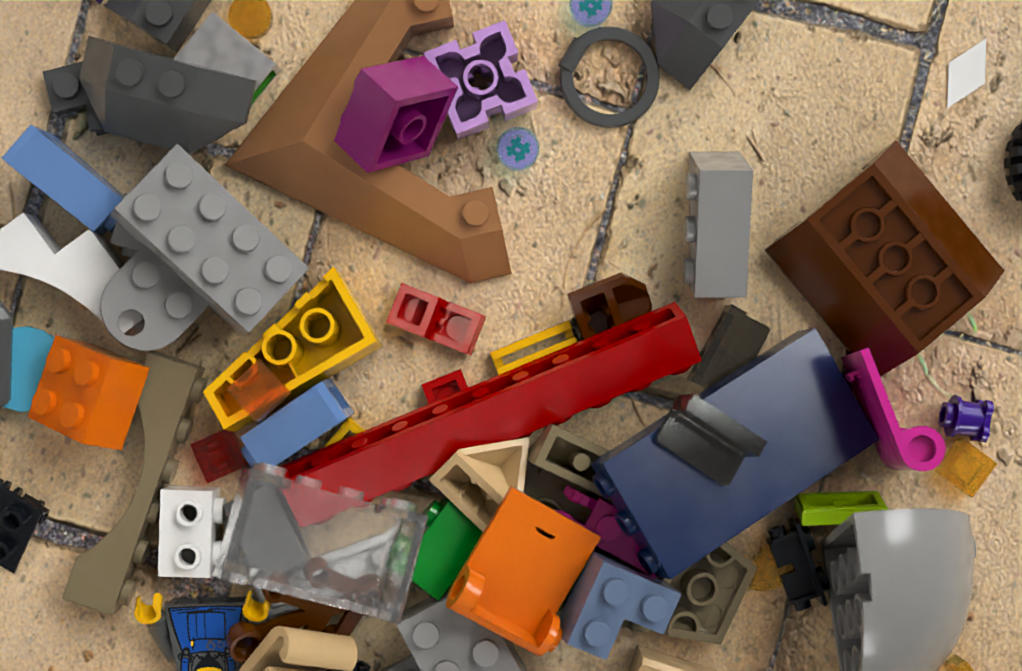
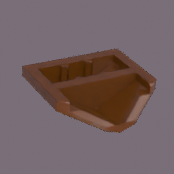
[567,272,652,340]

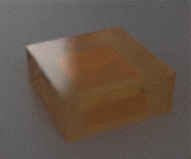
[226,359,292,423]

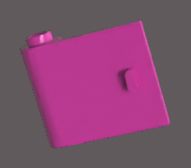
[841,348,945,471]

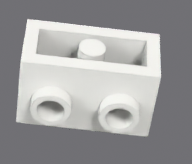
[158,485,227,578]

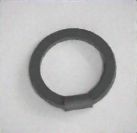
[558,26,660,128]

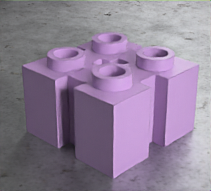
[424,20,538,140]

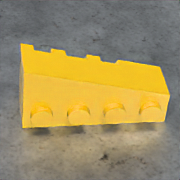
[203,266,383,432]

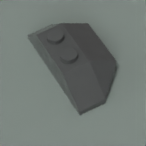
[650,0,760,91]
[79,36,257,155]

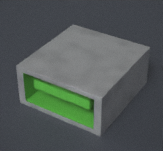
[174,11,281,106]

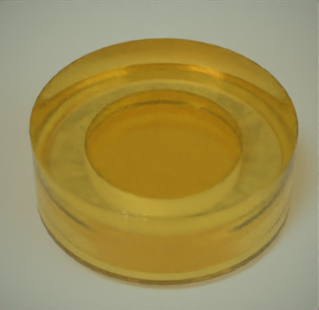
[228,0,273,39]

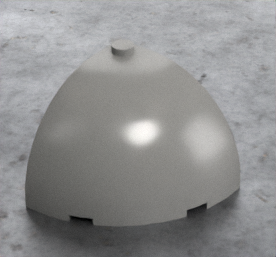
[821,508,976,671]

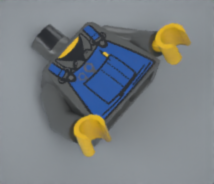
[134,591,271,671]

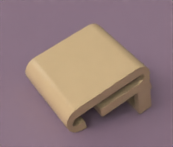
[238,626,358,671]

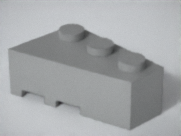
[683,151,753,298]

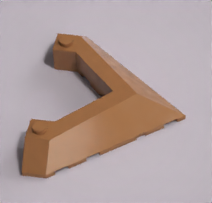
[225,0,512,283]

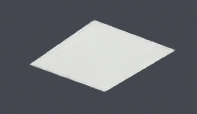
[947,39,986,108]

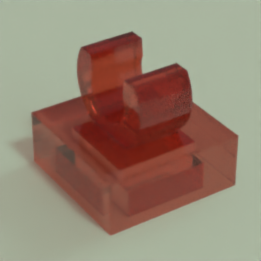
[190,430,249,483]

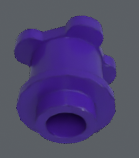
[938,395,994,443]

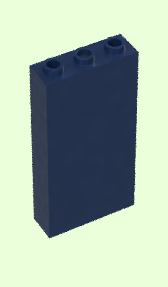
[590,328,879,579]

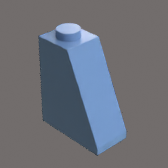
[2,125,124,235]
[240,378,354,473]

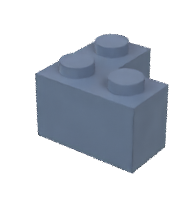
[560,551,682,660]

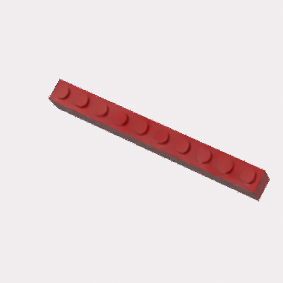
[278,302,702,529]

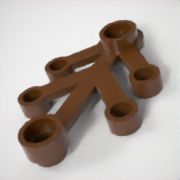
[225,557,389,663]

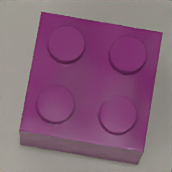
[334,56,458,173]

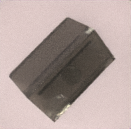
[686,304,770,390]
[654,394,767,486]

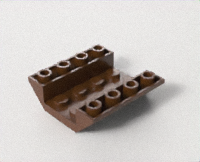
[765,140,1004,377]

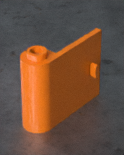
[446,486,601,656]

